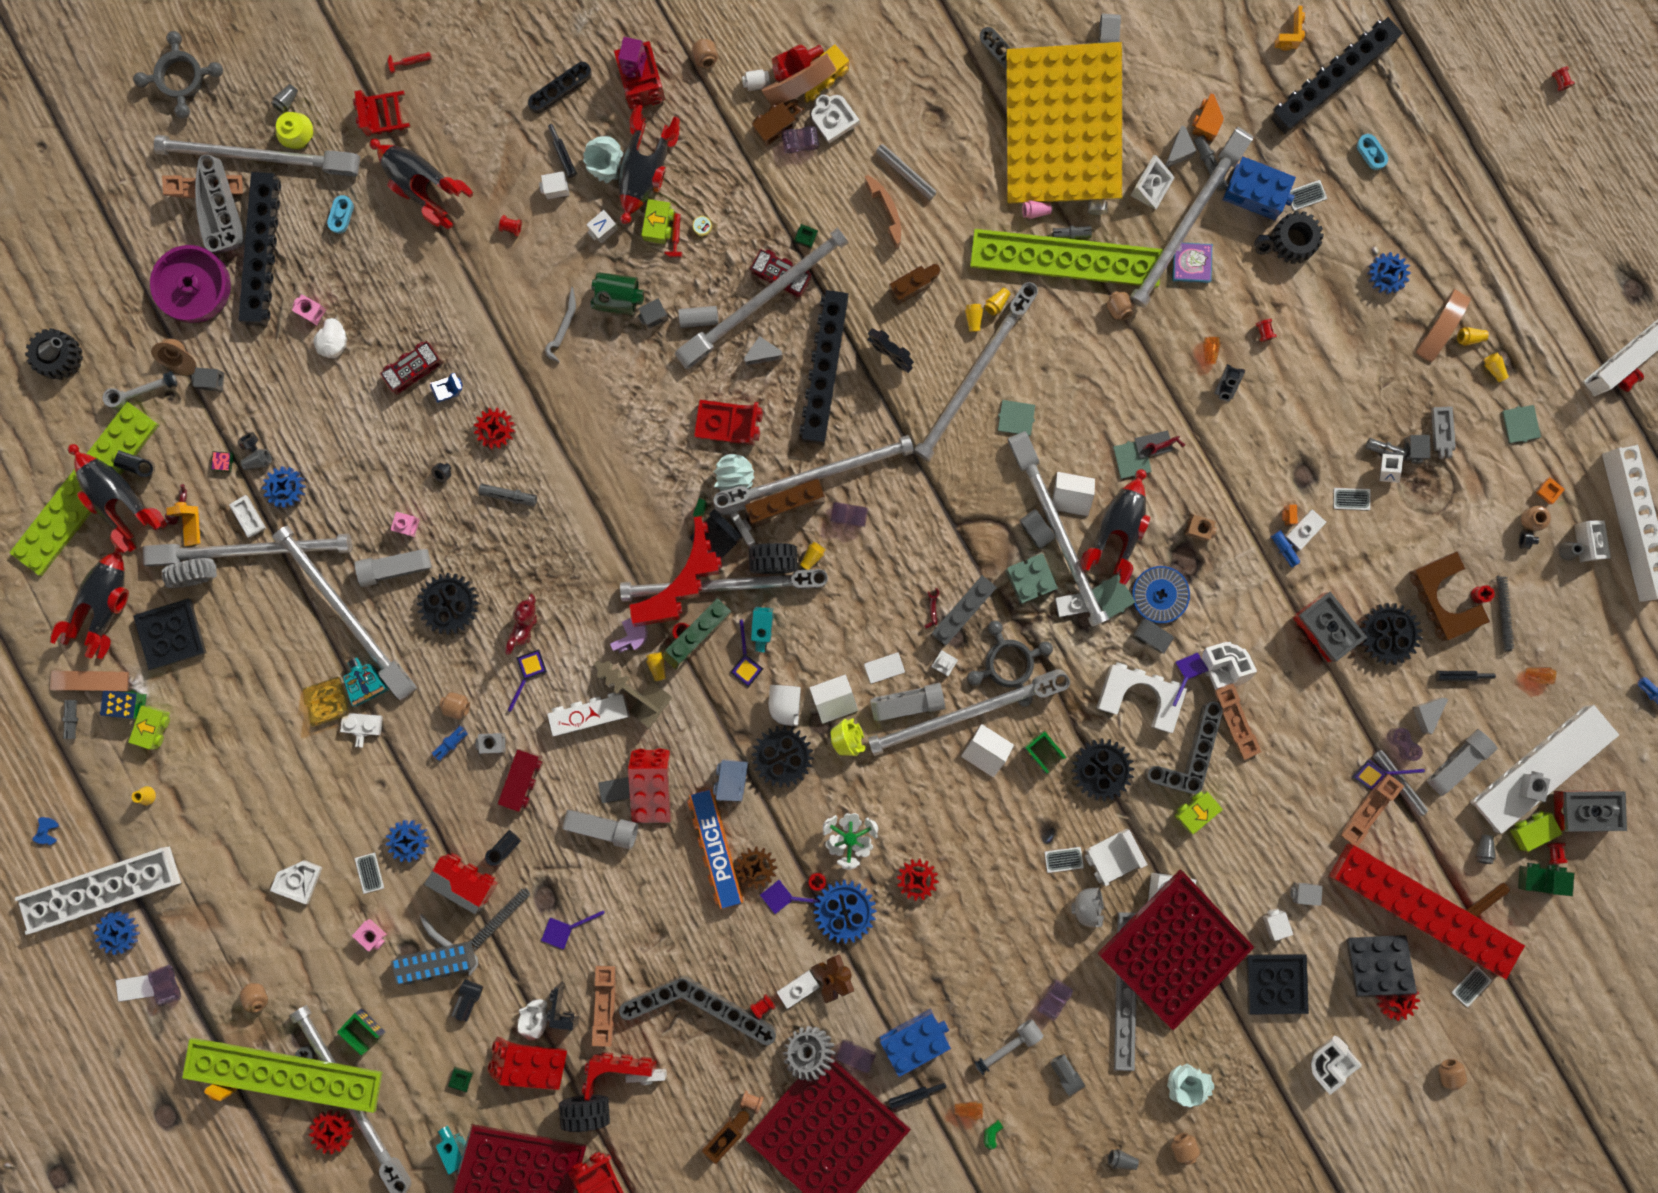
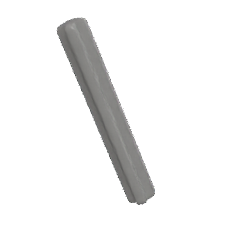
[876,144,936,200]
[1373,750,1428,816]

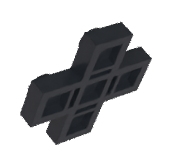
[867,328,914,373]

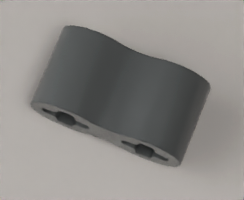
[1019,509,1056,550]
[1133,618,1174,654]

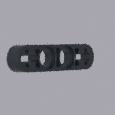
[528,62,592,113]

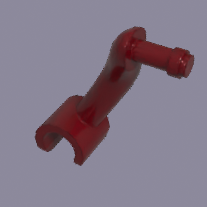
[1143,436,1185,455]
[165,484,187,525]
[924,587,939,629]

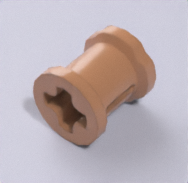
[739,1090,764,1114]

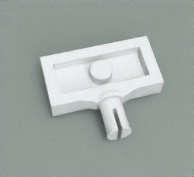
[340,713,383,748]

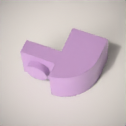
[610,618,648,653]

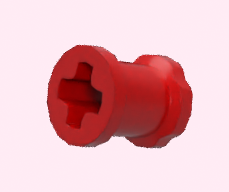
[1551,66,1575,92]
[498,215,522,236]
[1255,319,1277,342]
[1617,368,1644,392]
[1470,585,1495,604]
[1547,842,1568,864]
[750,994,776,1020]

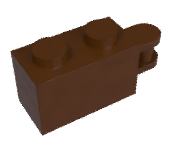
[752,99,805,147]
[888,264,940,305]
[701,1111,749,1165]

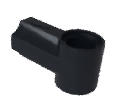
[113,450,155,477]
[485,830,522,866]
[452,979,484,1022]

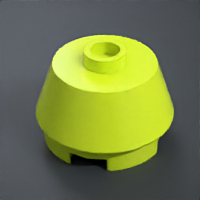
[276,112,313,149]
[831,718,865,756]

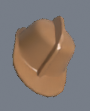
[151,339,197,376]

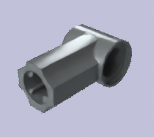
[1050,1054,1086,1097]

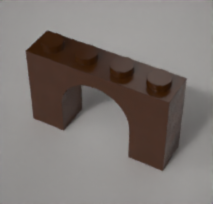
[745,479,825,528]
[1409,552,1490,641]

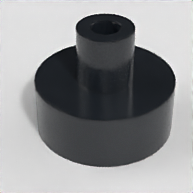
[1253,235,1274,255]
[237,432,259,452]
[431,463,451,483]
[1518,530,1539,550]

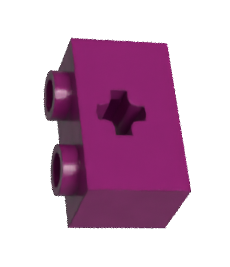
[618,37,647,78]

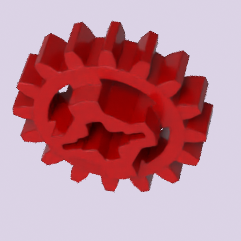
[474,407,516,449]
[896,858,939,901]
[1375,991,1420,1021]
[309,1109,354,1154]

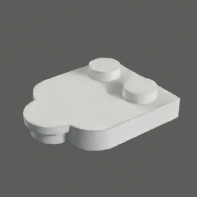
[811,95,860,143]

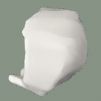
[314,318,347,358]
[517,999,548,1041]

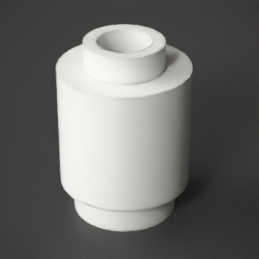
[742,69,770,91]

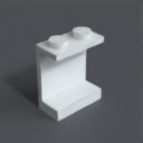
[1085,829,1147,886]

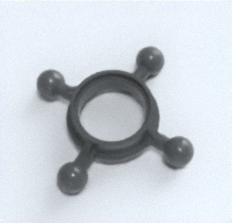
[133,31,223,119]
[967,620,1053,707]

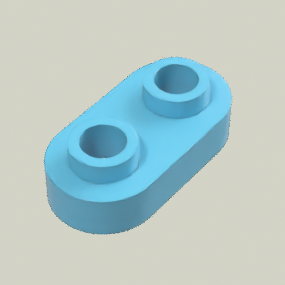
[1357,134,1388,170]
[327,195,354,234]

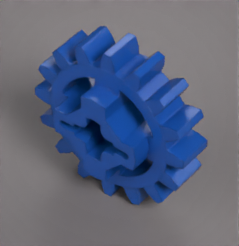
[1367,252,1411,295]
[262,466,306,508]
[386,820,430,862]
[94,911,140,955]

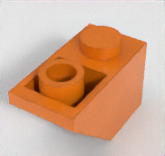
[1192,93,1224,142]

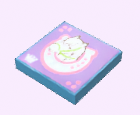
[1172,243,1213,283]

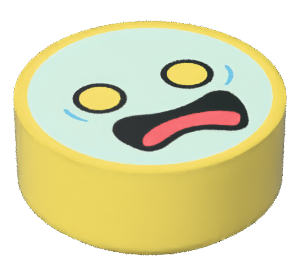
[693,216,712,236]

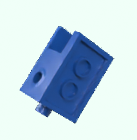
[1222,156,1296,220]
[879,1008,951,1077]

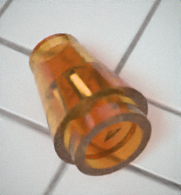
[1202,337,1221,364]
[1525,667,1557,686]
[955,1101,983,1121]

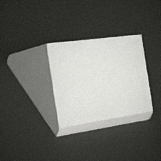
[1130,155,1175,209]
[1052,472,1095,516]
[1574,521,1611,562]
[810,675,859,724]
[961,724,1014,777]

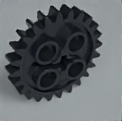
[417,573,481,635]
[1360,603,1423,665]
[751,725,814,788]
[1071,738,1135,801]

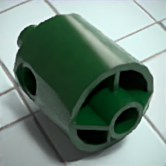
[590,272,644,315]

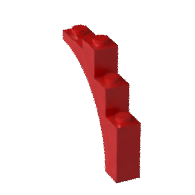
[629,516,722,627]

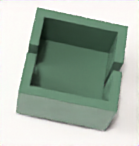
[1005,553,1058,605]

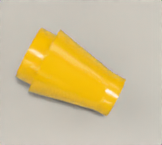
[984,287,1011,316]
[965,304,983,332]
[1457,327,1489,346]
[1484,352,1509,382]
[800,541,826,570]
[646,652,666,681]
[131,786,156,806]

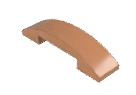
[762,53,836,106]
[162,175,243,198]
[864,175,901,249]
[1415,289,1471,363]
[50,671,129,691]
[1215,683,1262,760]
[1341,774,1404,847]
[592,966,616,1047]

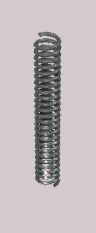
[1496,575,1515,651]
[470,888,530,949]

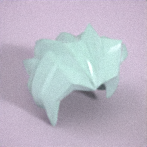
[583,136,624,183]
[714,454,755,501]
[1167,1064,1214,1107]

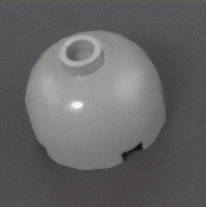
[1071,888,1104,927]

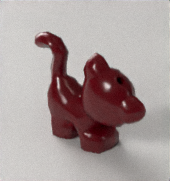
[504,593,537,655]

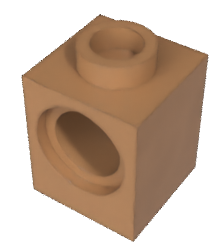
[1184,515,1217,542]

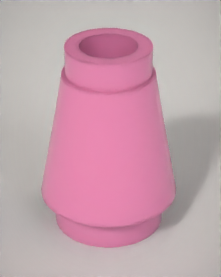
[1022,200,1052,219]

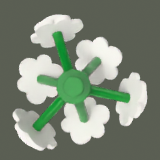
[823,813,879,870]

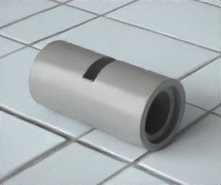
[679,306,719,328]

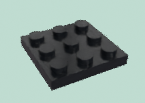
[133,598,207,670]
[1346,935,1417,998]
[1246,953,1309,1015]

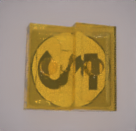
[303,677,349,727]

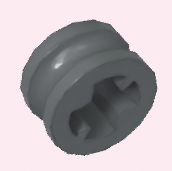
[295,1046,315,1059]

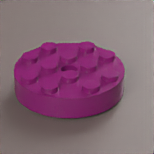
[150,245,231,323]

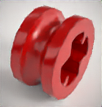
[809,872,826,891]

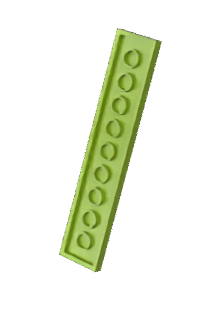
[970,229,1163,288]
[9,401,159,576]
[182,1038,383,1113]

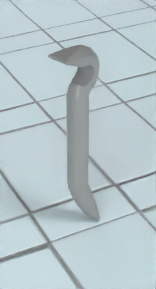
[545,287,576,363]
[420,914,478,975]

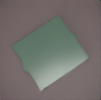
[998,400,1035,436]
[1502,405,1541,443]
[1113,441,1152,479]
[1092,574,1135,618]

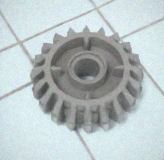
[162,558,217,588]
[783,1026,836,1081]

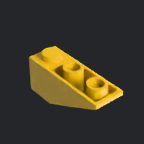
[805,44,849,103]

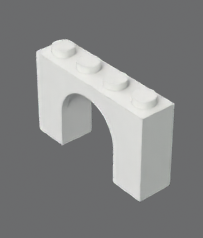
[1096,662,1187,733]

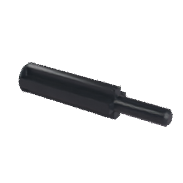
[548,124,578,178]
[1435,670,1496,682]
[888,1083,946,1111]

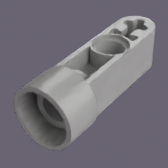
[355,549,432,587]
[870,683,946,721]
[1427,729,1498,796]
[562,809,638,850]

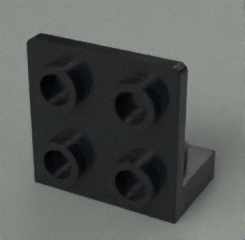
[689,509,742,560]
[547,982,579,1031]

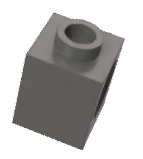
[638,298,669,329]
[192,367,225,392]
[1404,435,1430,464]

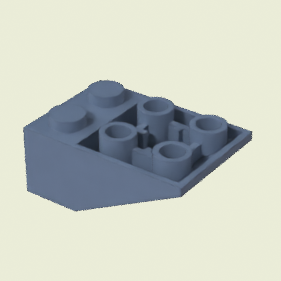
[713,759,748,801]

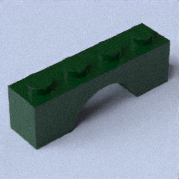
[662,598,731,670]

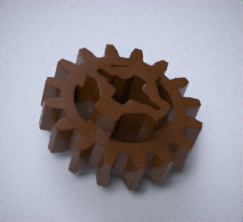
[735,846,778,889]

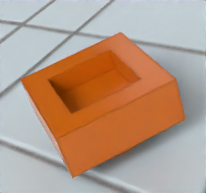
[1535,477,1565,505]
[1282,504,1298,526]

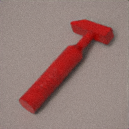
[387,52,432,73]
[664,213,683,258]

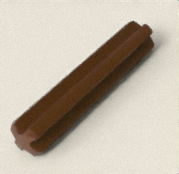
[1466,882,1510,917]

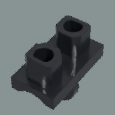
[1214,364,1245,401]

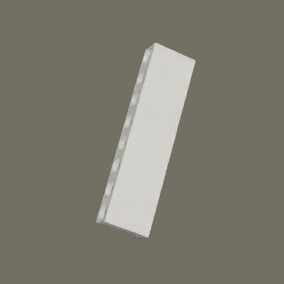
[1582,319,1658,396]
[1602,445,1658,602]
[1470,705,1619,834]
[15,846,181,935]

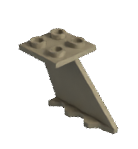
[594,661,672,728]

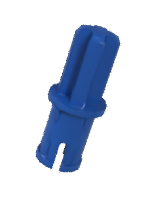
[1270,530,1300,567]
[1637,677,1658,704]

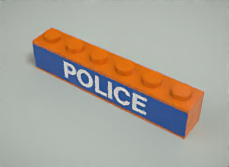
[687,789,744,909]

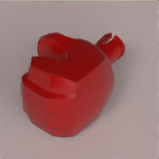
[772,44,824,83]

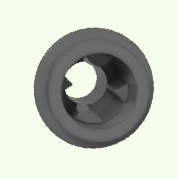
[271,84,298,113]
[38,337,62,361]
[241,449,272,470]
[1559,542,1584,561]
[1475,835,1496,864]
[1108,1149,1139,1170]

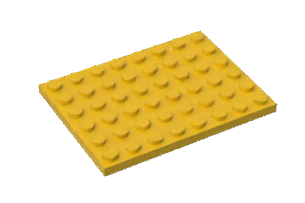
[1007,42,1122,204]

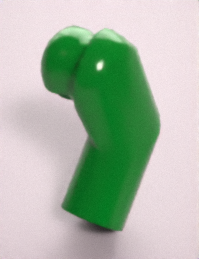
[983,1120,1004,1150]

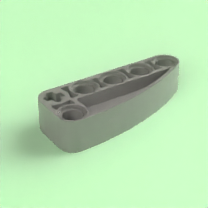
[195,155,245,253]

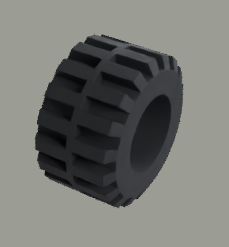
[1271,211,1324,264]
[25,328,83,380]
[749,543,798,574]
[559,1095,610,1132]

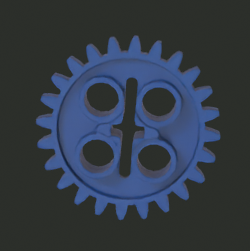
[814,879,877,944]

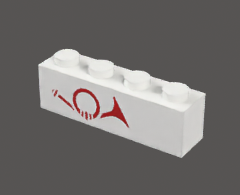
[547,693,630,736]

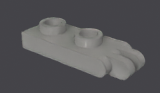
[1431,406,1456,459]

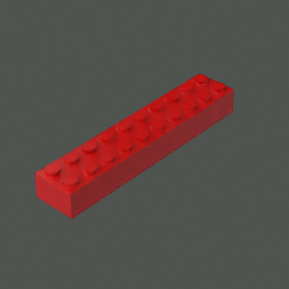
[1328,843,1525,980]

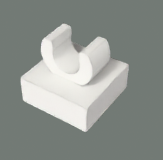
[932,650,958,676]

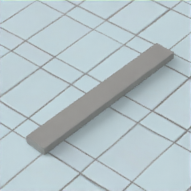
[1114,912,1136,1071]

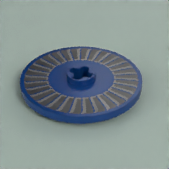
[1132,566,1190,623]

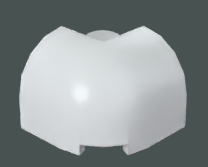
[1202,642,1257,690]
[768,685,801,726]
[1311,1036,1362,1095]

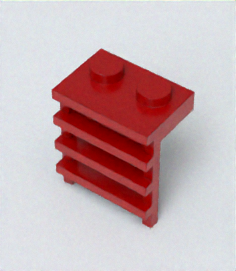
[353,90,410,137]

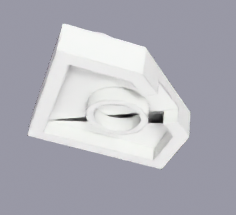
[270,860,323,904]

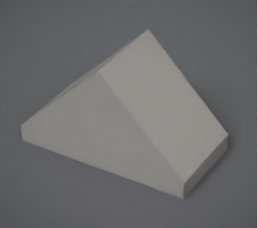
[1165,126,1196,167]
[744,336,783,366]
[1413,698,1448,734]

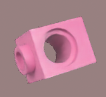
[292,294,326,326]
[391,512,420,537]
[352,919,387,951]

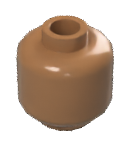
[692,39,718,68]
[1106,291,1135,321]
[1521,506,1551,532]
[440,692,470,719]
[239,983,268,1013]
[1438,1059,1467,1090]
[1171,1133,1200,1165]

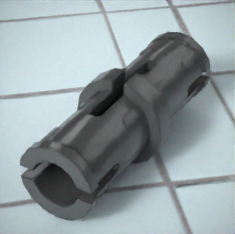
[1052,225,1092,239]
[1365,438,1407,460]
[62,700,78,739]

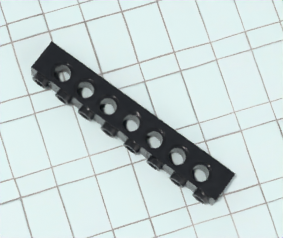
[1270,17,1403,135]
[238,172,282,326]
[799,290,849,445]

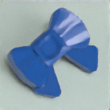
[32,817,59,845]

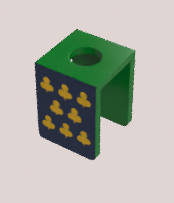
[100,690,147,719]
[1023,731,1067,774]
[337,1009,385,1056]

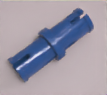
[432,725,468,761]

